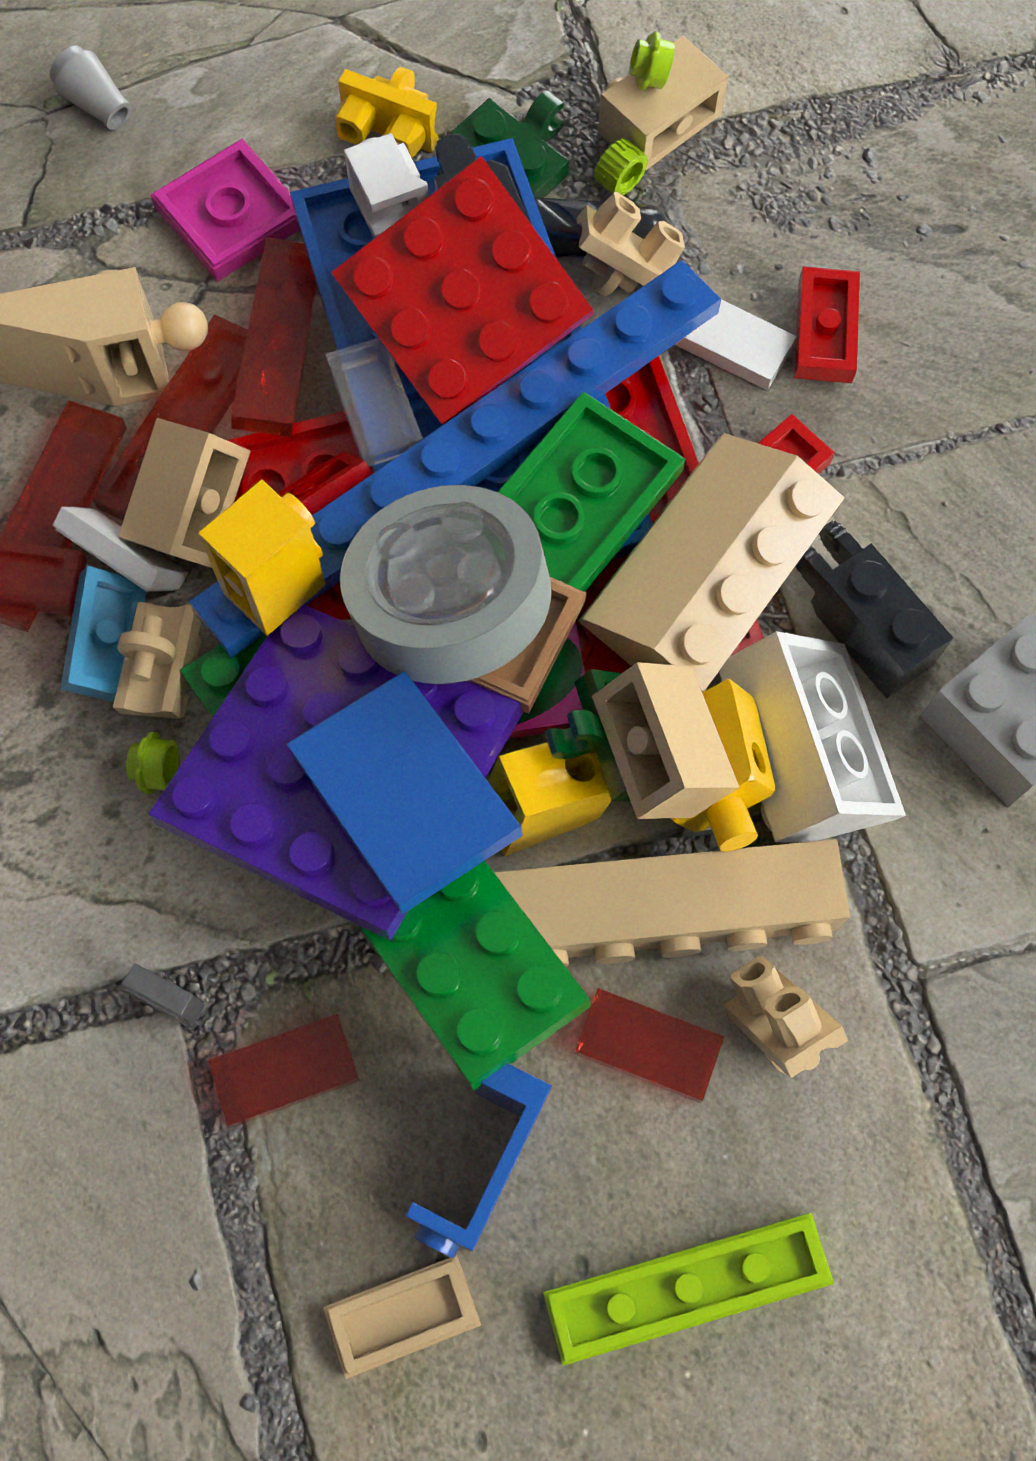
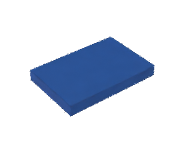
[287,671,523,915]

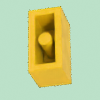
[198,479,326,636]

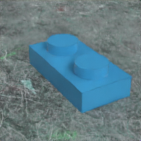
[60,565,146,702]

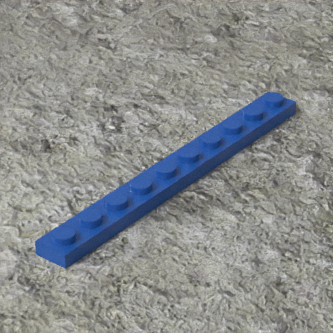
[189,260,721,658]

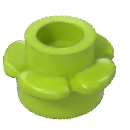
[629,31,675,91]
[126,732,179,795]

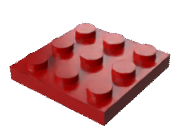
[331,156,594,425]

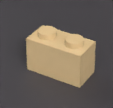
[598,36,729,170]
[118,418,250,568]
[592,662,740,819]

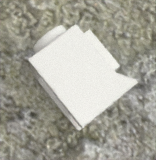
[344,133,429,239]

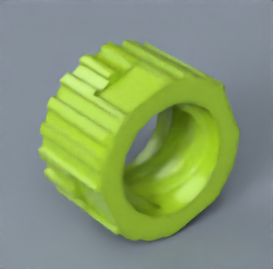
[594,138,648,195]

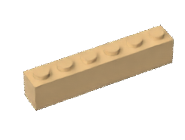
[494,839,850,967]

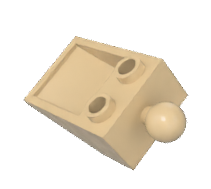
[0,267,208,406]

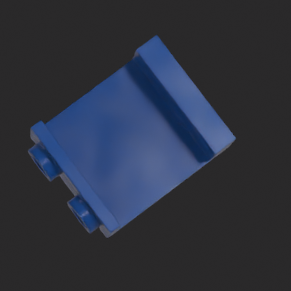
[406,1063,552,1258]

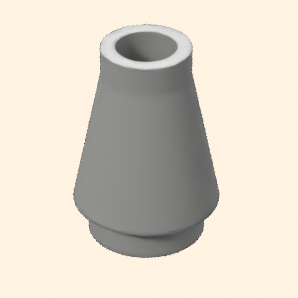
[50,45,132,130]

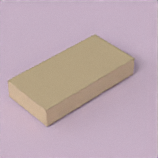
[323,1255,481,1379]

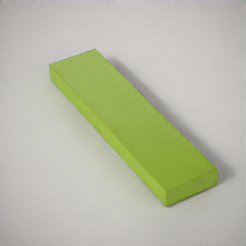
[543,1213,834,1366]

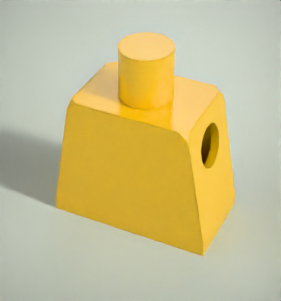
[671,678,775,852]
[488,742,612,857]

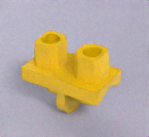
[335,67,439,159]

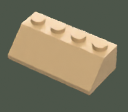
[579,433,845,692]

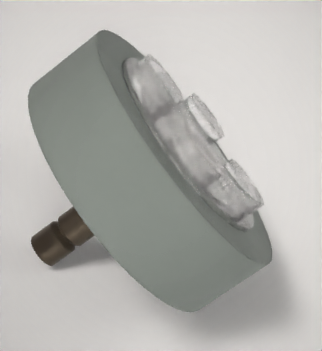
[340,485,551,684]

